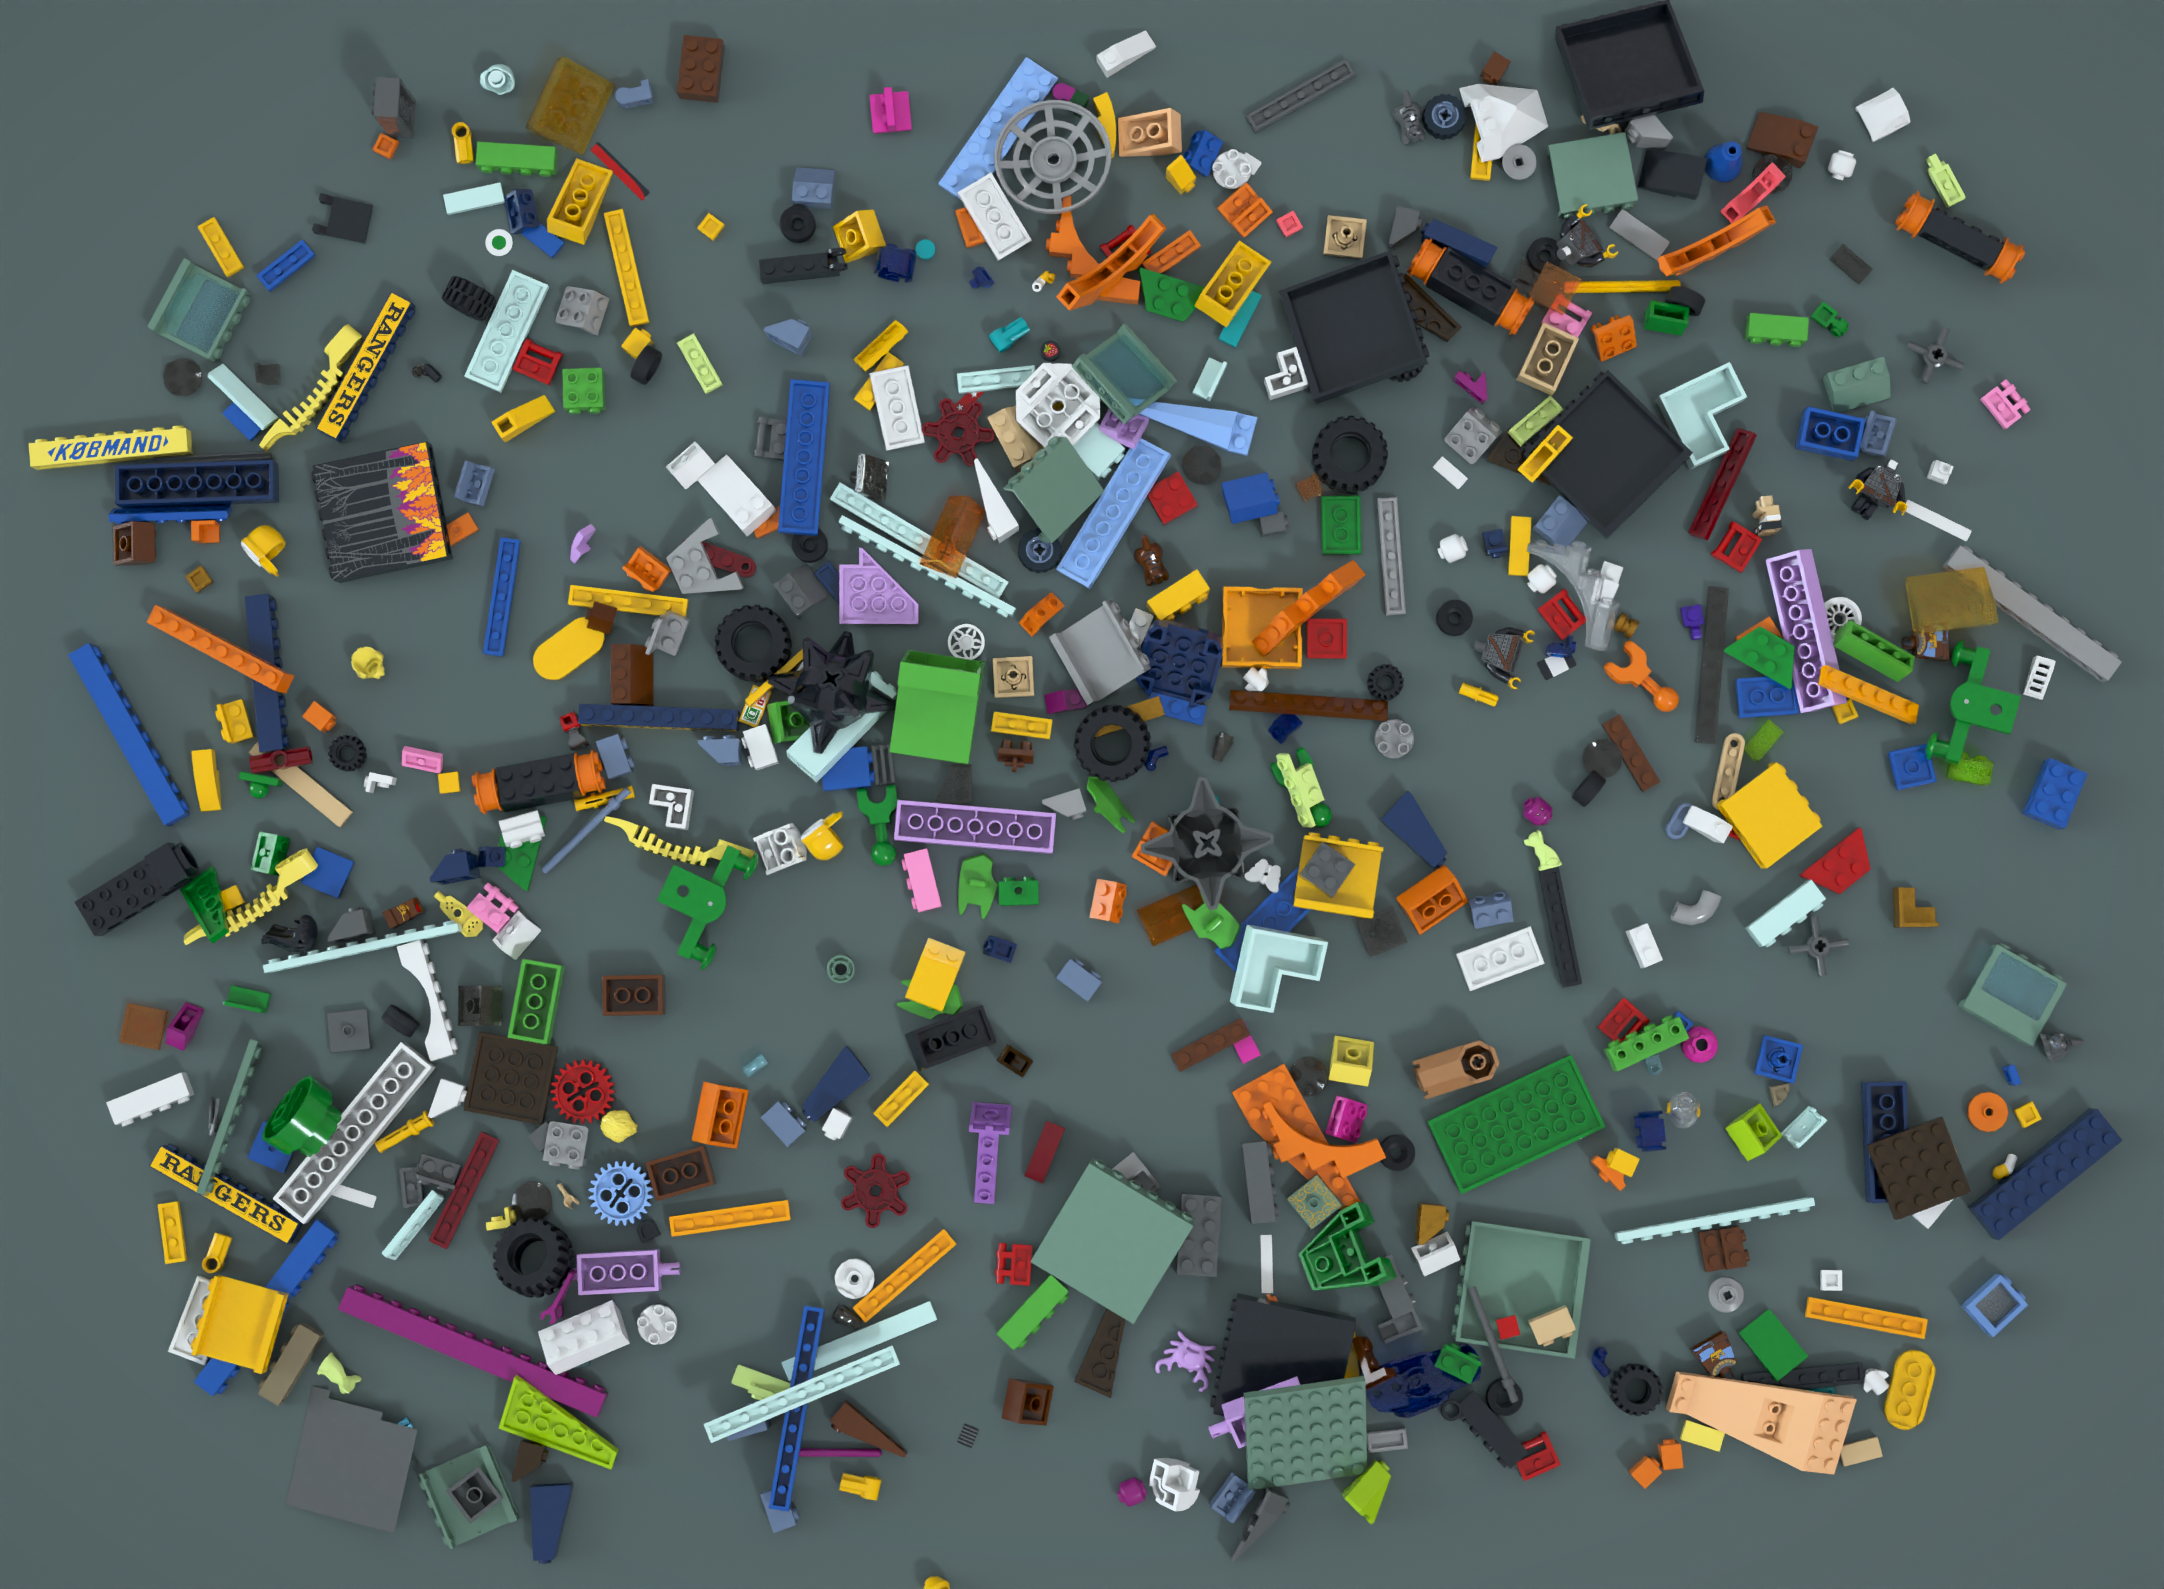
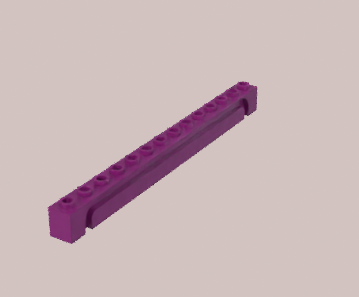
[338,1284,608,1417]

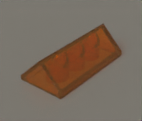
[920,495,985,578]
[1137,885,1221,946]

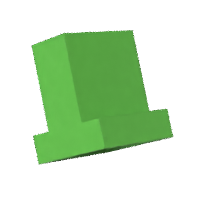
[889,650,986,764]

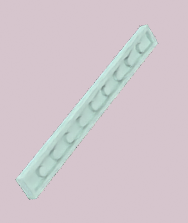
[830,483,1009,599]
[839,515,1016,618]
[263,920,463,973]
[1614,1197,1815,1244]
[704,1345,900,1443]

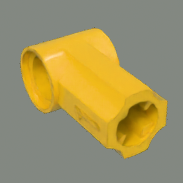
[452,122,474,164]
[202,1232,232,1273]
[839,1473,882,1500]

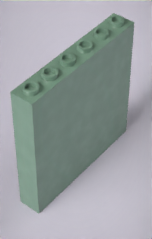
[1031,1158,1196,1324]
[1451,1220,1591,1359]

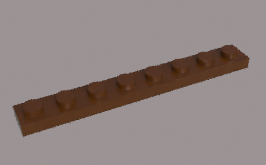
[1229,690,1388,721]

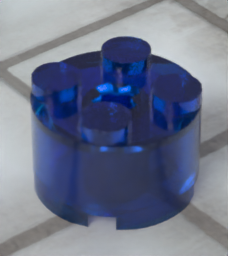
[874,244,917,283]
[1634,1110,1666,1152]

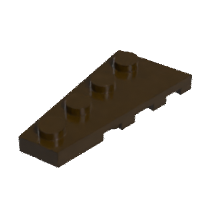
[1403,273,1462,342]
[1485,428,1553,487]
[1074,1308,1125,1398]

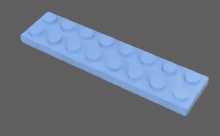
[939,57,1058,200]
[1056,438,1171,589]

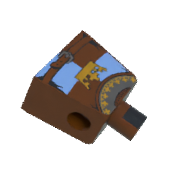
[1901,622,1949,662]
[1689,1330,1737,1379]

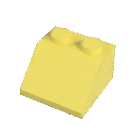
[1329,1035,1374,1087]

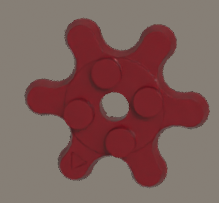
[922,398,995,466]
[841,1153,910,1228]

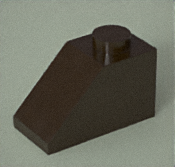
[511,1439,549,1482]

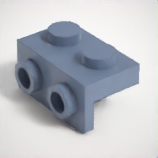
[1860,410,1897,457]
[454,460,495,507]
[1468,892,1514,929]
[1208,1472,1256,1524]

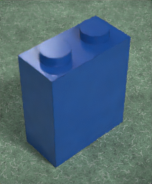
[1221,472,1280,524]
[822,746,875,792]

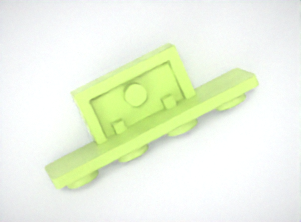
[1276,753,1325,828]
[731,1364,790,1400]

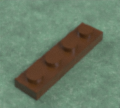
[1602,714,1660,792]
[1171,1017,1251,1072]

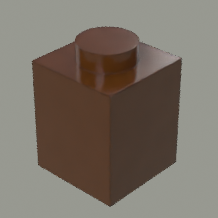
[1480,51,1511,86]
[585,601,617,634]

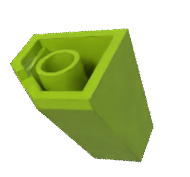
[1342,1459,1391,1525]

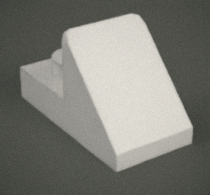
[1591,561,1623,605]

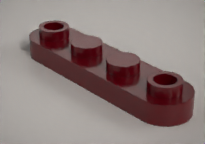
[682,539,756,578]

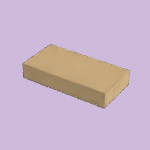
[1840,1436,1883,1467]

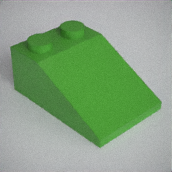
[767,701,810,744]

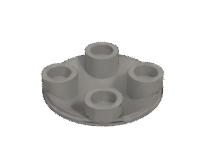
[1374,719,1414,758]

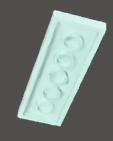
[464,270,549,393]

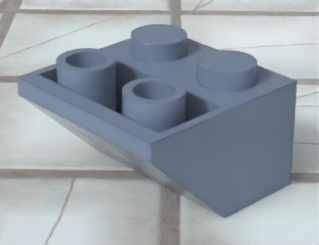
[698,735,743,766]

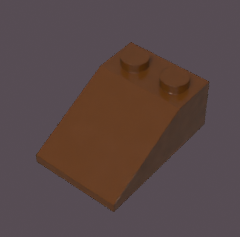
[1746,112,1818,169]

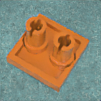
[1591,315,1637,362]

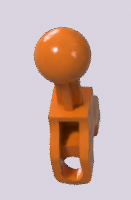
[1603,640,1679,712]

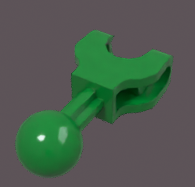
[1270,747,1332,828]
[857,784,898,866]

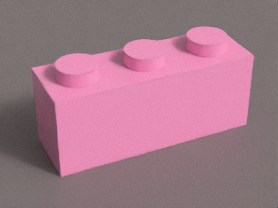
[901,848,942,913]

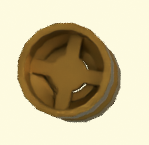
[1612,612,1639,639]

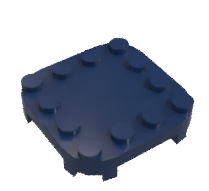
[1136,619,1223,706]

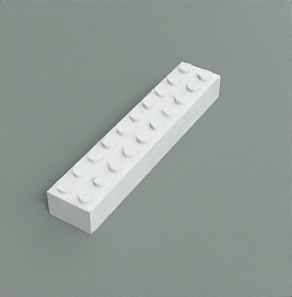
[273,1042,436,1224]

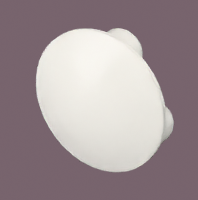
[1212,149,1251,189]
[637,1304,677,1345]

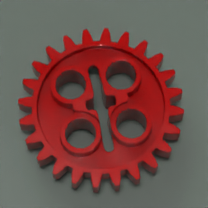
[550,1059,616,1124]

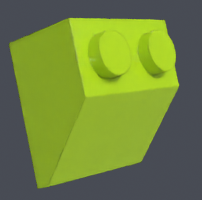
[1725,1103,1782,1161]

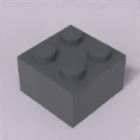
[1299,842,1355,898]

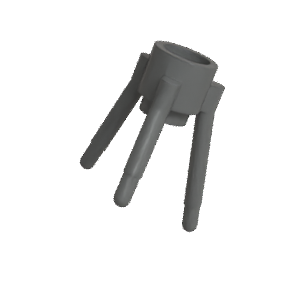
[208,1097,244,1137]

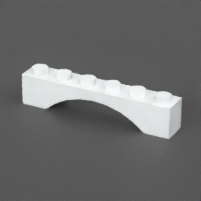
[397,940,458,1061]

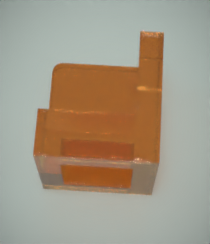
[1296,473,1323,502]

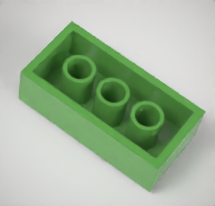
[508,959,565,1044]

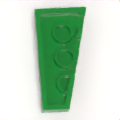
[180,866,229,943]

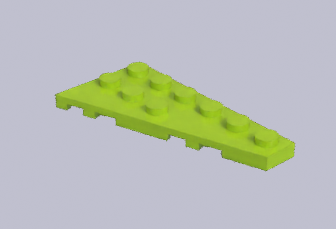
[499,1374,619,1469]

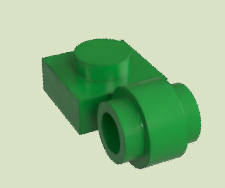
[1810,301,1849,338]

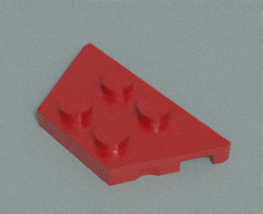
[1799,827,1871,894]

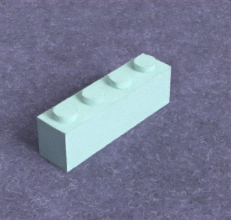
[1745,880,1826,948]

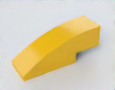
[1093,92,1116,159]
[1518,425,1573,483]
[191,749,222,812]

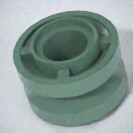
[827,954,855,983]

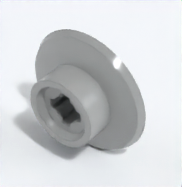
[1502,144,1536,180]
[1708,1277,1744,1313]

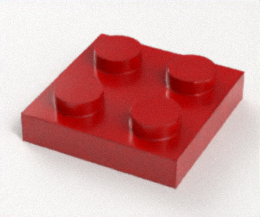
[1147,471,1198,525]
[1307,619,1347,659]

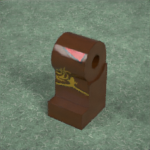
[382,897,425,929]

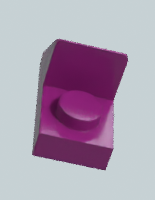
[1452,371,1487,405]
[1044,689,1086,714]

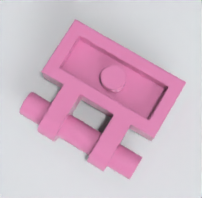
[1980,379,2031,430]
[467,882,519,934]

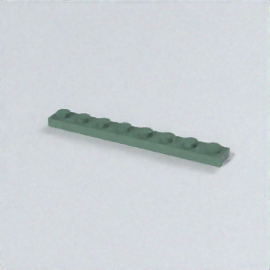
[196,1039,262,1197]

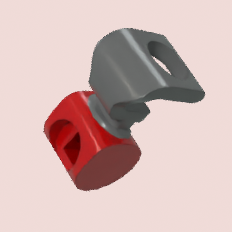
[560,711,590,751]

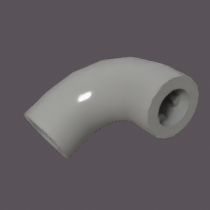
[1670,890,1721,926]

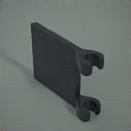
[312,193,373,243]

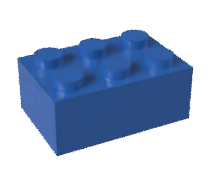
[1795,407,1866,461]
[2022,758,2088,830]

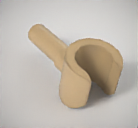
[557,1183,580,1210]

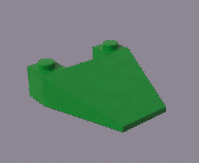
[1298,1202,1397,1291]

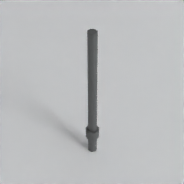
[1468,1286,1519,1403]

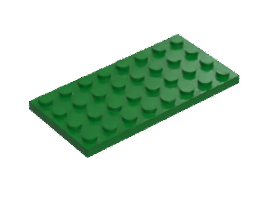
[1427,1054,1605,1194]

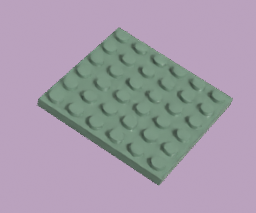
[1243,1376,1367,1491]

